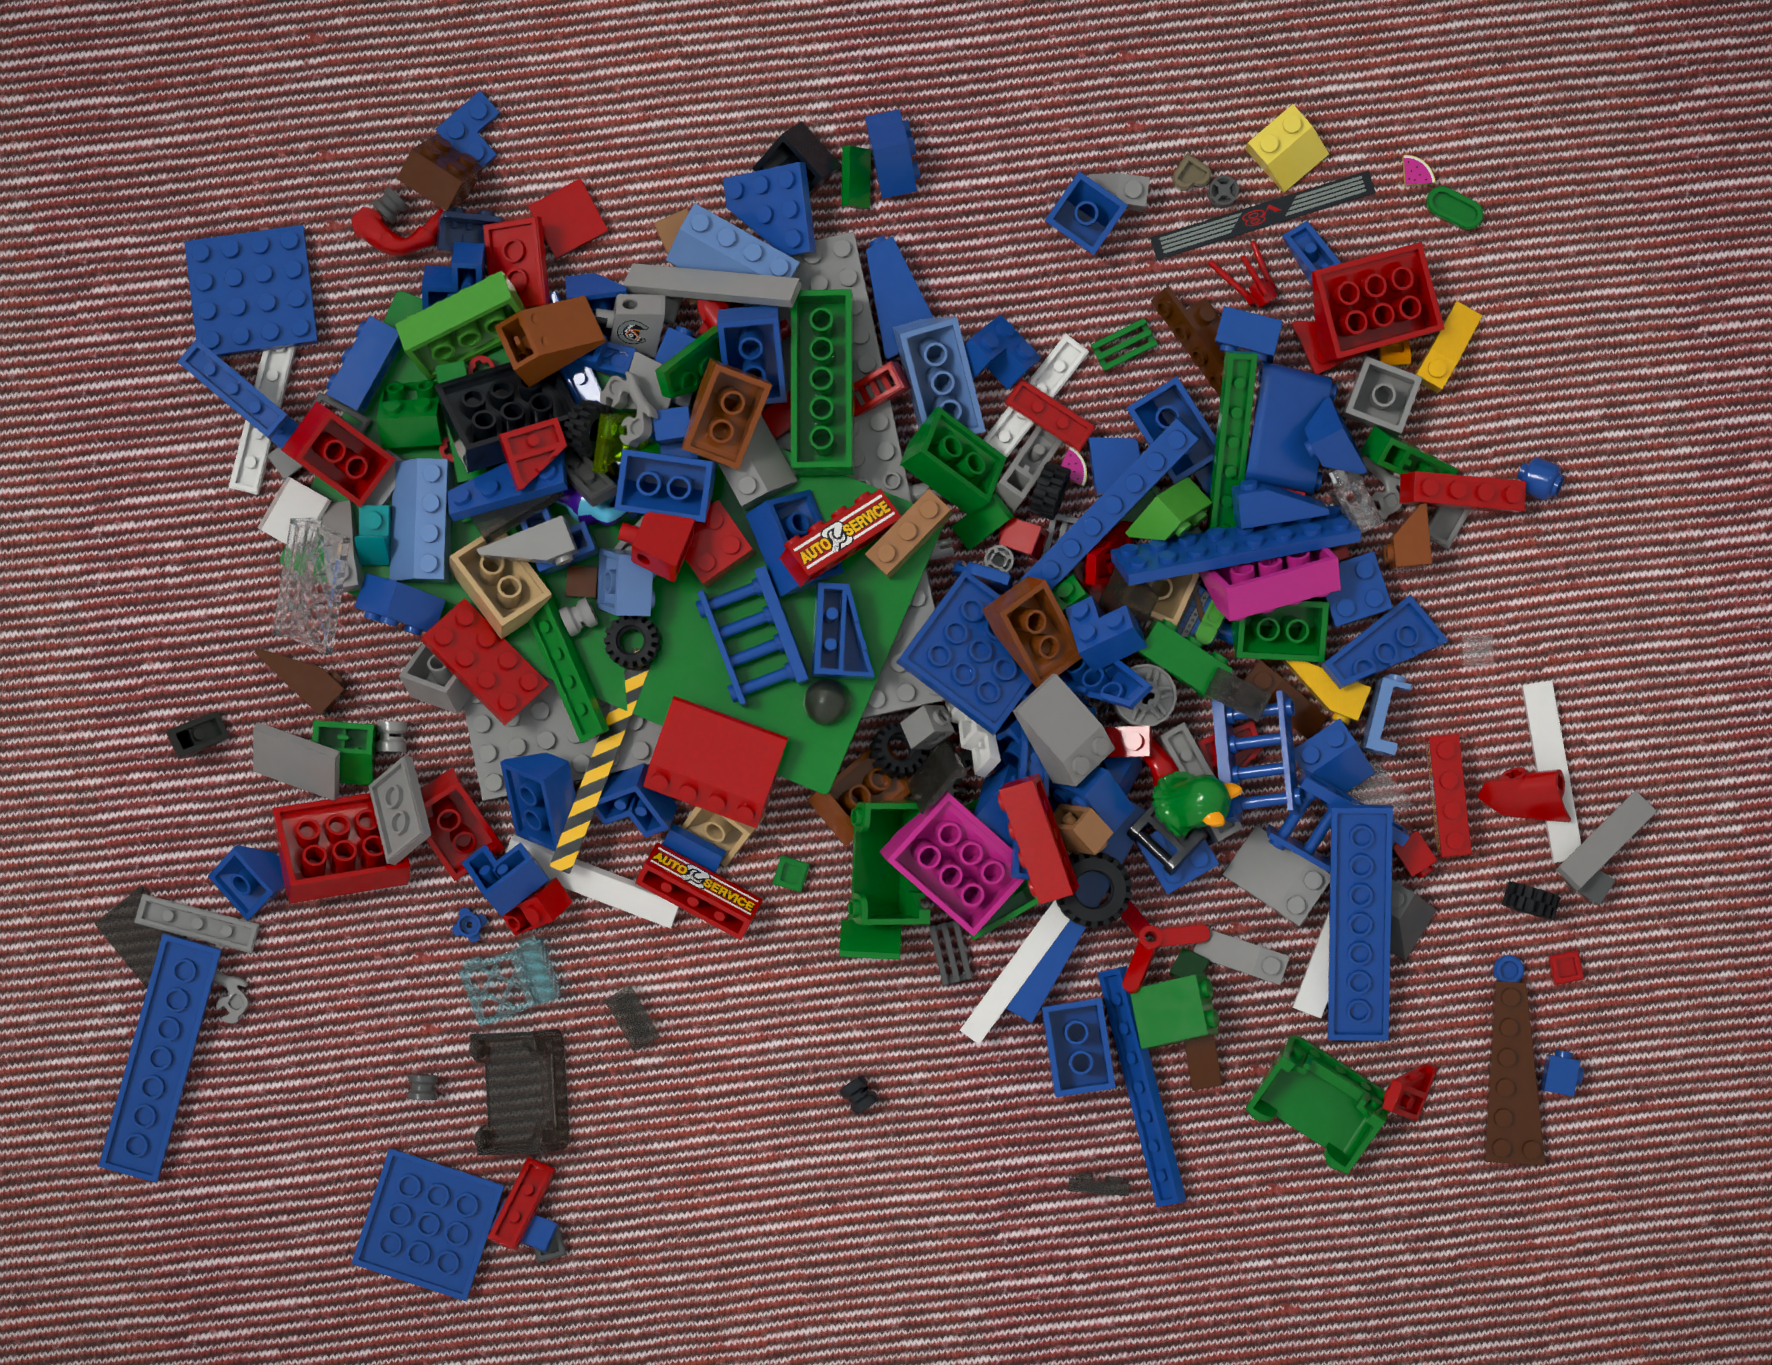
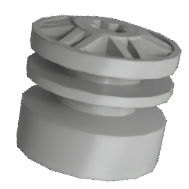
[1112,664,1177,727]

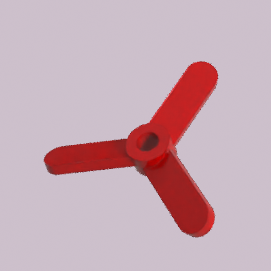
[1121,900,1210,994]

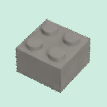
[1342,356,1423,436]

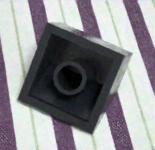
[752,121,842,197]

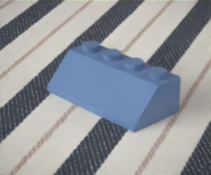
[666,203,800,307]
[893,316,986,434]
[389,458,454,583]

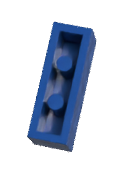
[326,315,402,415]

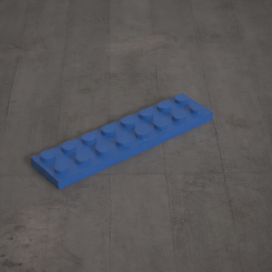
[1110,506,1361,586]
[1327,805,1393,1041]
[98,933,223,1183]

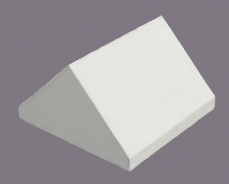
[257,477,331,553]

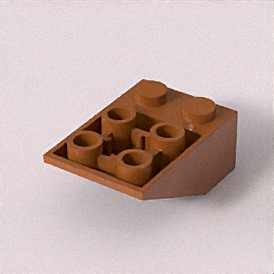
[494,295,607,387]

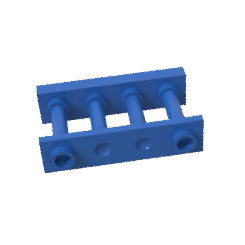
[177,339,299,449]
[695,566,811,708]
[1211,690,1304,823]
[1266,769,1410,873]

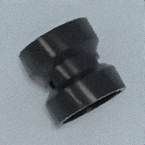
[839,1074,880,1116]

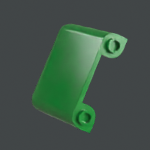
[848,799,932,925]
[1245,1035,1389,1174]

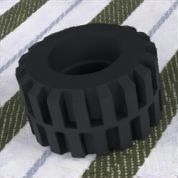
[1056,852,1132,928]

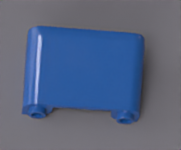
[1244,362,1337,496]

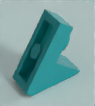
[355,505,391,565]

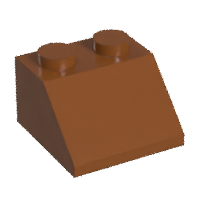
[1382,503,1432,571]

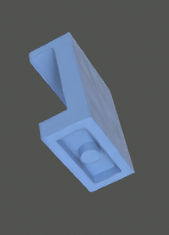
[1360,673,1412,757]

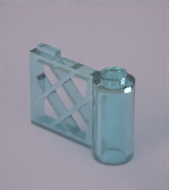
[459,935,563,1027]

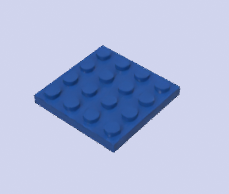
[184,225,319,357]
[896,569,1032,736]
[351,1148,505,1301]

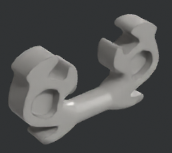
[600,371,658,448]
[1330,447,1402,520]
[214,971,250,1023]

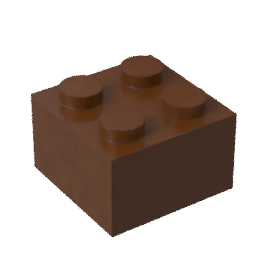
[397,136,484,211]

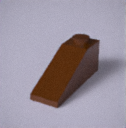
[254,648,348,716]
[1239,660,1328,740]

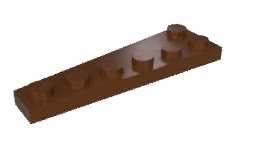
[1484,980,1545,1166]

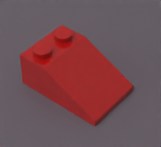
[420,768,505,881]

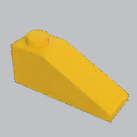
[1415,301,1483,393]
[1282,660,1371,725]

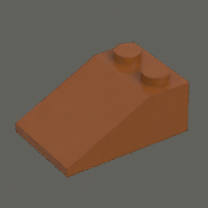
[682,358,772,470]
[982,576,1082,688]
[807,747,919,846]

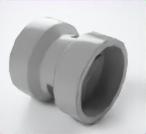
[983,545,1014,573]
[559,597,599,637]
[376,721,407,752]

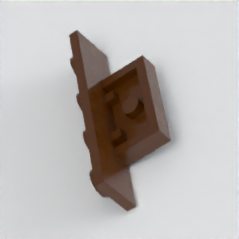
[1151,286,1225,396]

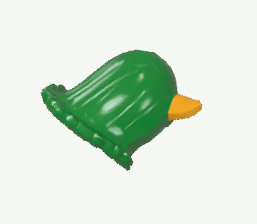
[1152,771,1242,837]

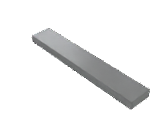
[623,263,802,308]

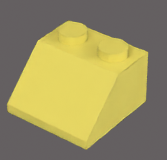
[1245,104,1329,193]

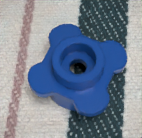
[452,908,487,942]

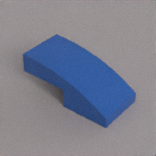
[575,336,638,379]

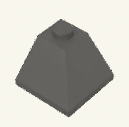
[1390,880,1437,961]

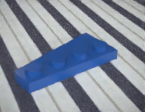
[447,450,568,521]
[1321,595,1449,689]

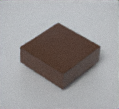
[565,566,598,599]

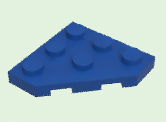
[723,162,816,257]

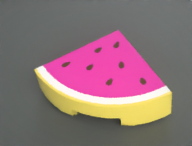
[1402,155,1435,186]
[1061,447,1087,487]

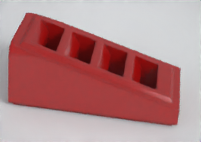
[854,361,911,418]

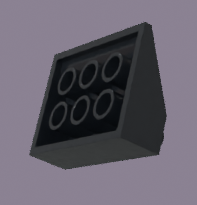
[434,362,575,473]

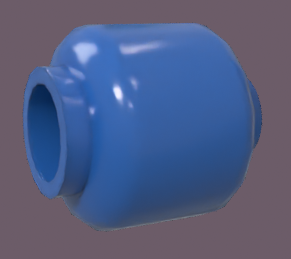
[1517,457,1565,501]

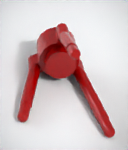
[1208,240,1278,309]

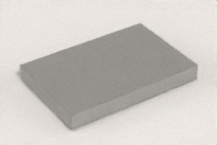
[253,722,340,801]
[368,756,431,865]

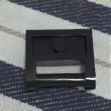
[1127,805,1208,876]

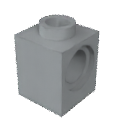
[900,705,955,749]

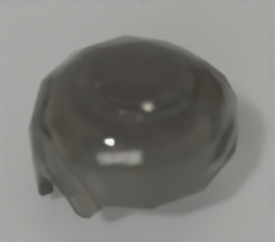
[803,679,852,726]

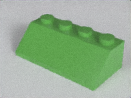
[395,271,526,380]

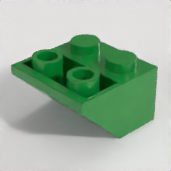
[376,380,445,449]
[312,720,378,785]

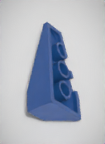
[1058,658,1153,709]

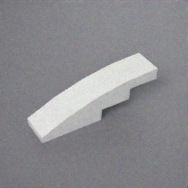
[945,701,1001,778]

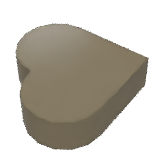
[1172,153,1211,191]

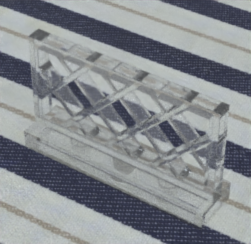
[273,517,351,655]

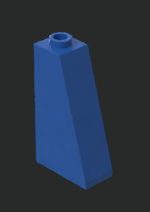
[866,236,933,362]

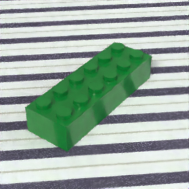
[791,289,854,476]

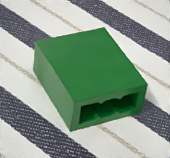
[1130,974,1220,1049]

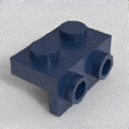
[436,207,503,257]

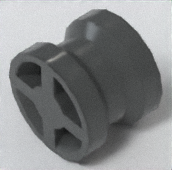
[1207,175,1239,209]
[371,186,409,224]
[407,1074,439,1100]

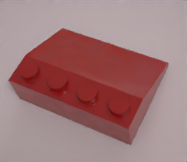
[1312,242,1445,362]
[643,696,788,829]
[272,793,411,904]

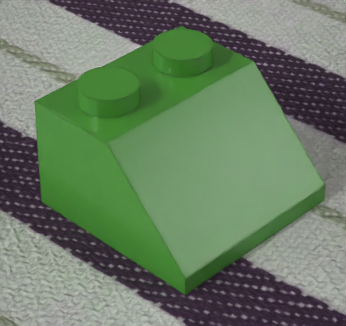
[1125,477,1212,541]

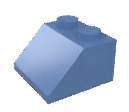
[596,548,656,616]

